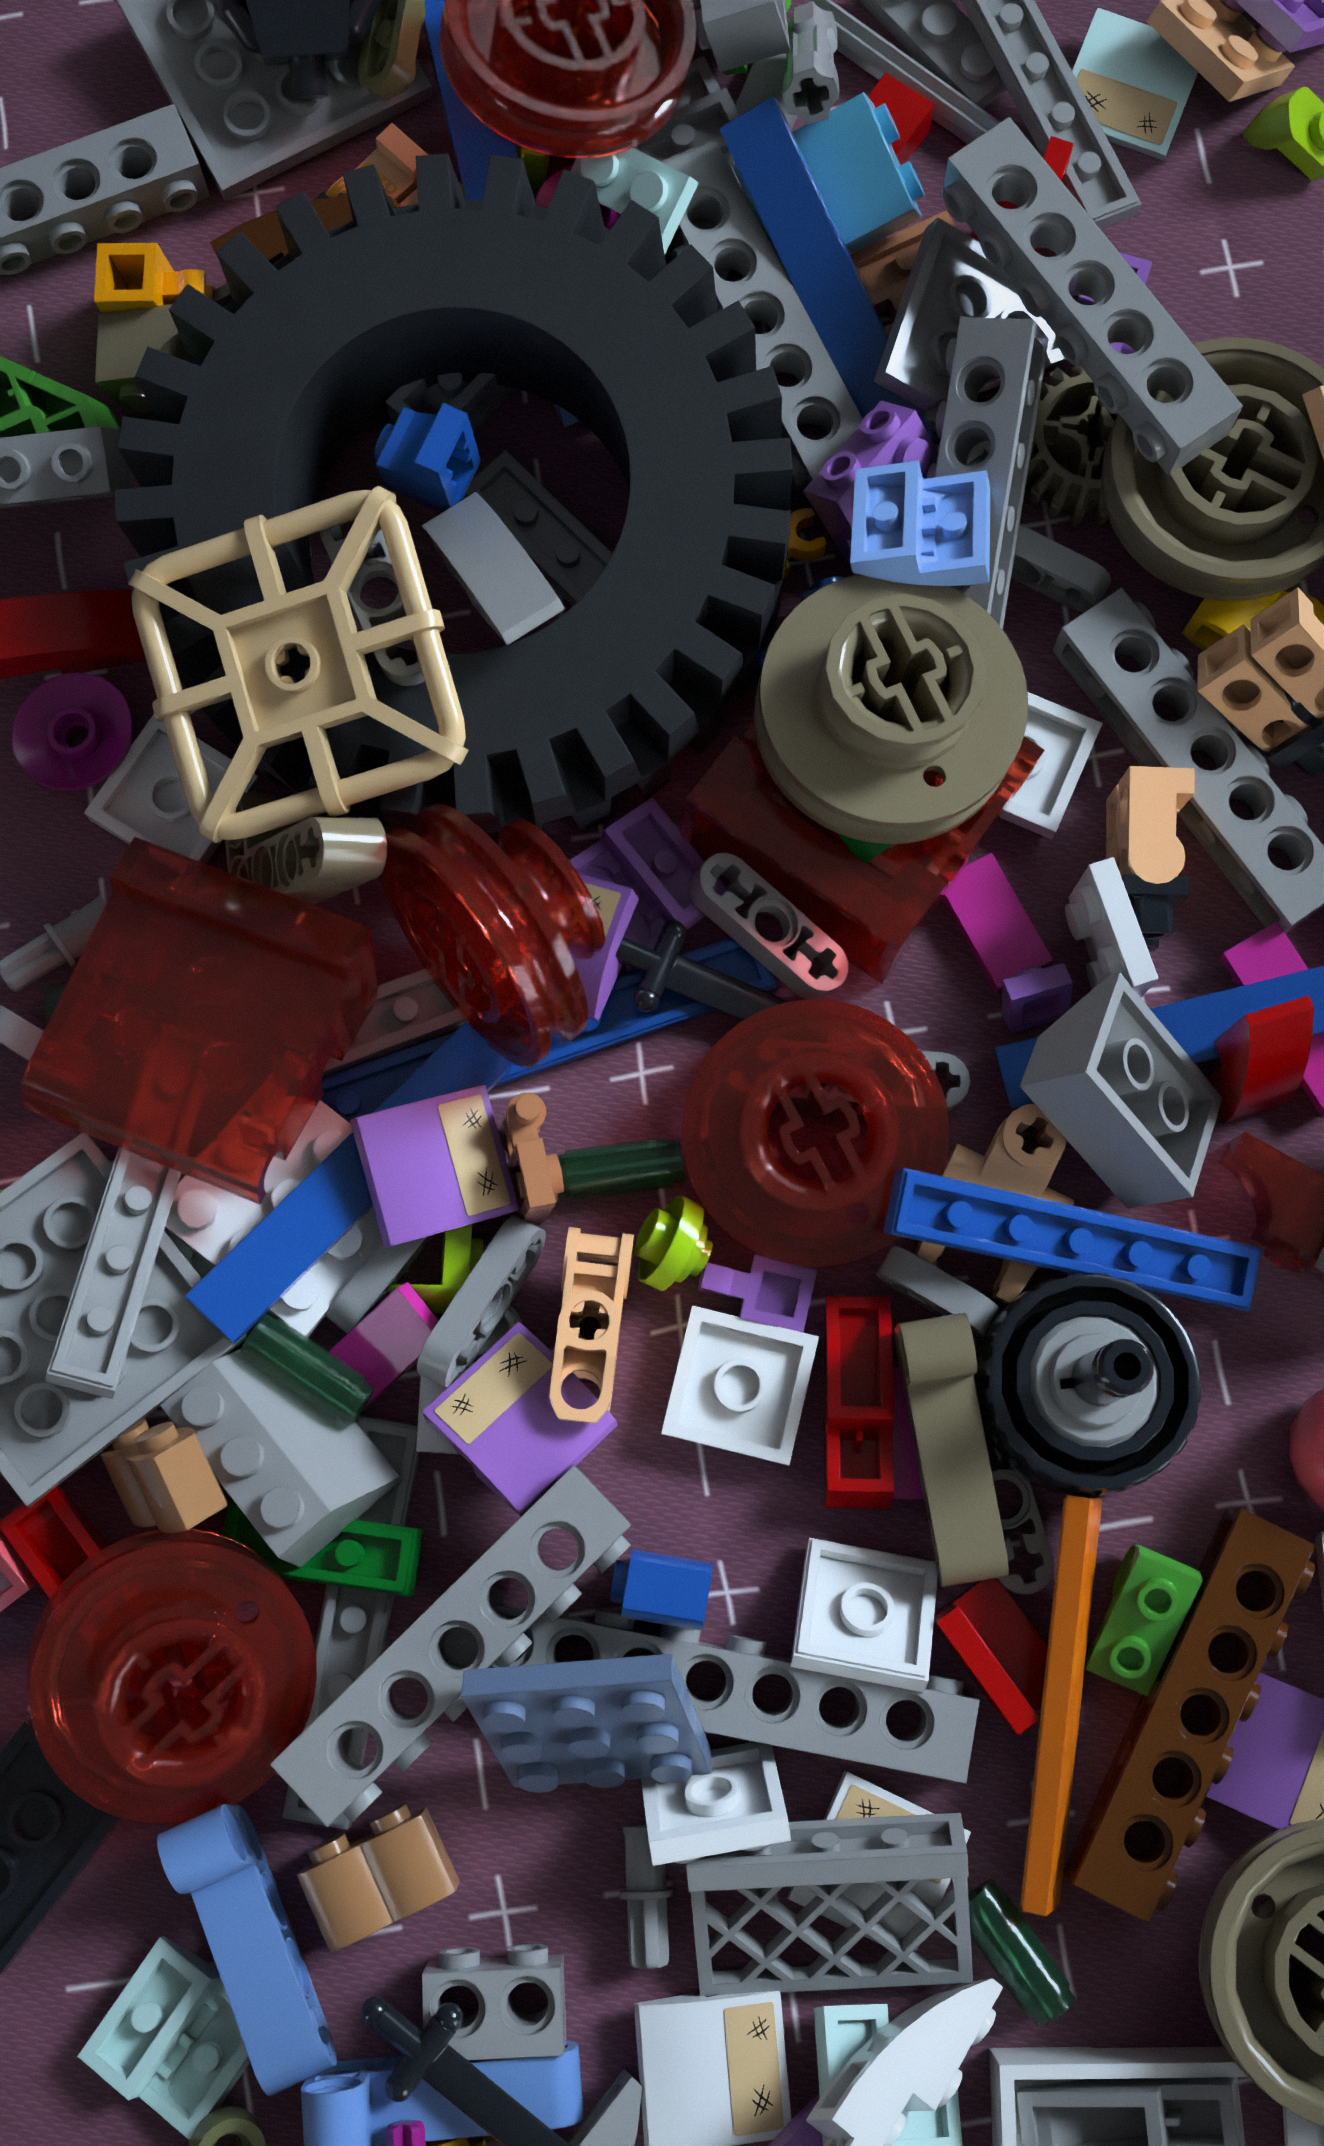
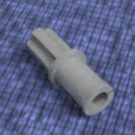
[0,896,123,992]
[620,1825,673,1969]

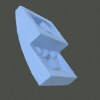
[850,460,990,586]

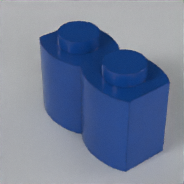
[610,1549,713,1631]

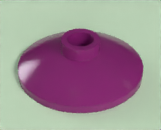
[11,672,134,791]

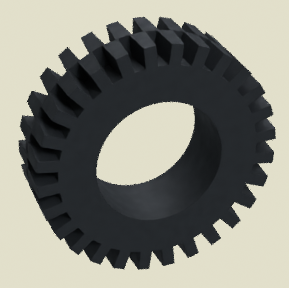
[114,154,793,852]

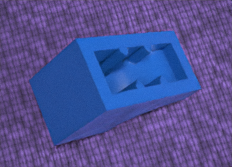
[374,403,481,513]

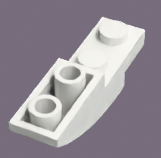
[806,1978,1003,2146]

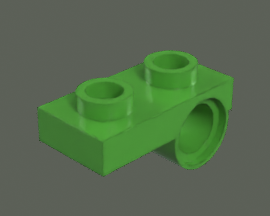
[1085,1543,1202,1696]

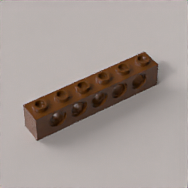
[1063,1508,1316,1923]

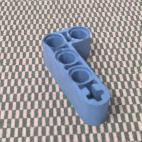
[157,1804,337,2096]
[301,2040,584,2146]

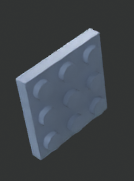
[461,1654,711,1793]

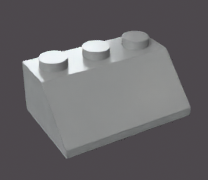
[1020,972,1223,1208]
[160,1332,402,1568]

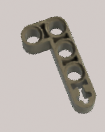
[225,792,387,911]
[894,1312,1009,1587]

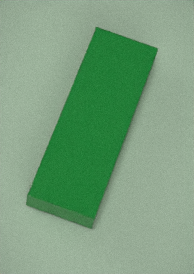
[218,1502,424,1596]

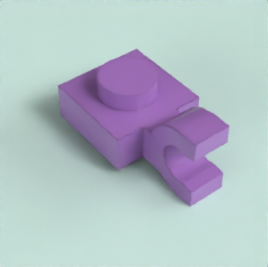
[696,1255,817,1333]

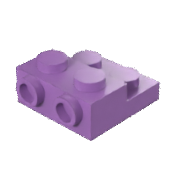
[804,401,939,575]

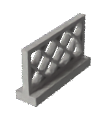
[686,1813,973,1996]

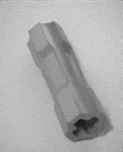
[782,1,839,125]

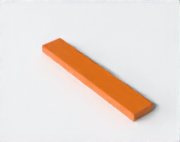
[1020,1495,1103,1916]

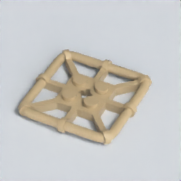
[128,486,469,843]

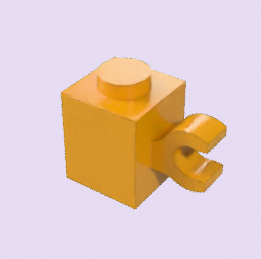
[94,243,215,314]

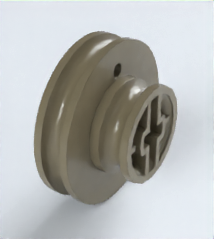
[1101,337,1324,601]
[754,574,1028,844]
[1199,1819,1324,2127]

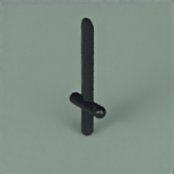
[615,920,829,1043]
[361,1996,571,2146]

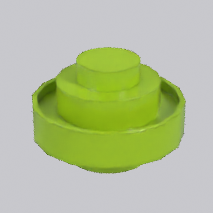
[634,1196,713,1291]

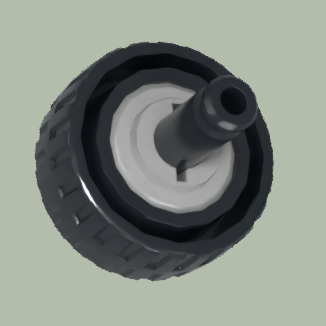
[974,1272,1202,1496]

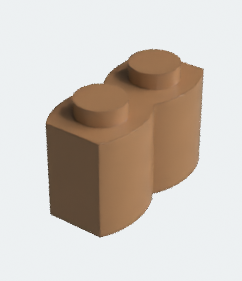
[99,1418,227,1533]
[297,1803,460,1953]

